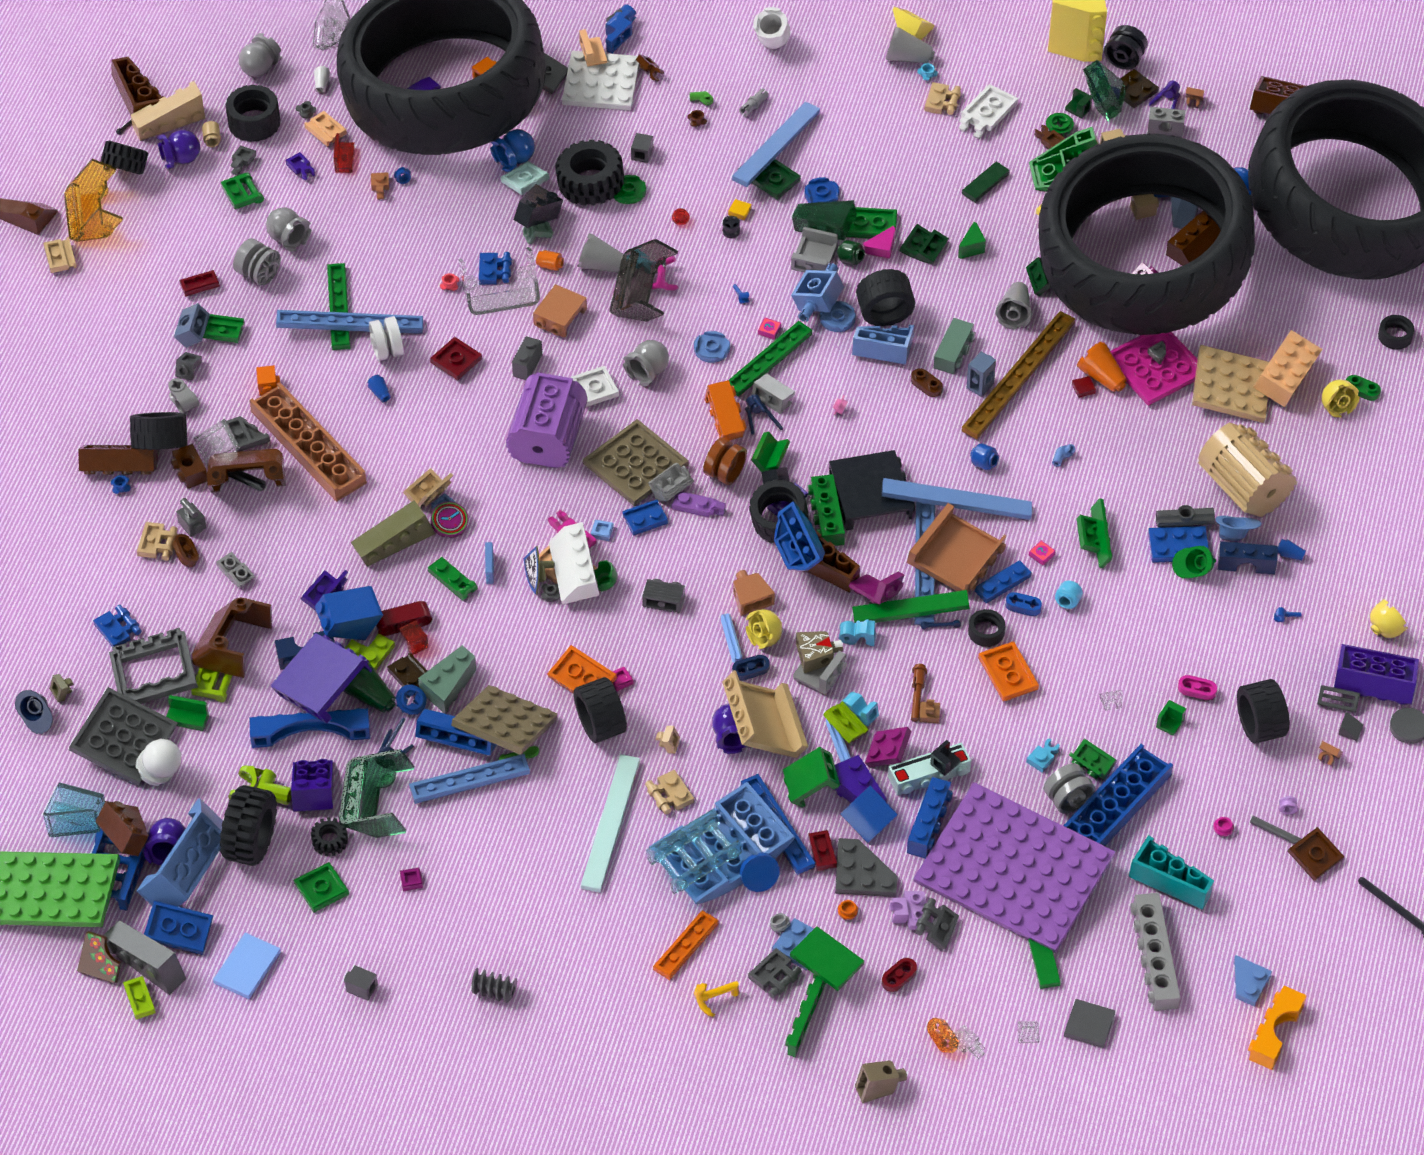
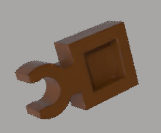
[1034,125,1065,149]

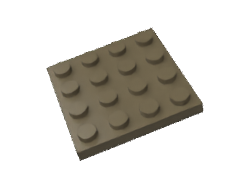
[583,419,689,506]
[451,685,558,755]

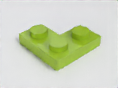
[345,634,395,670]

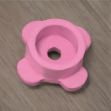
[833,395,848,415]

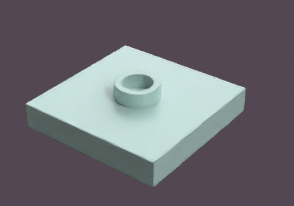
[500,161,550,195]

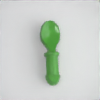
[498,746,540,760]

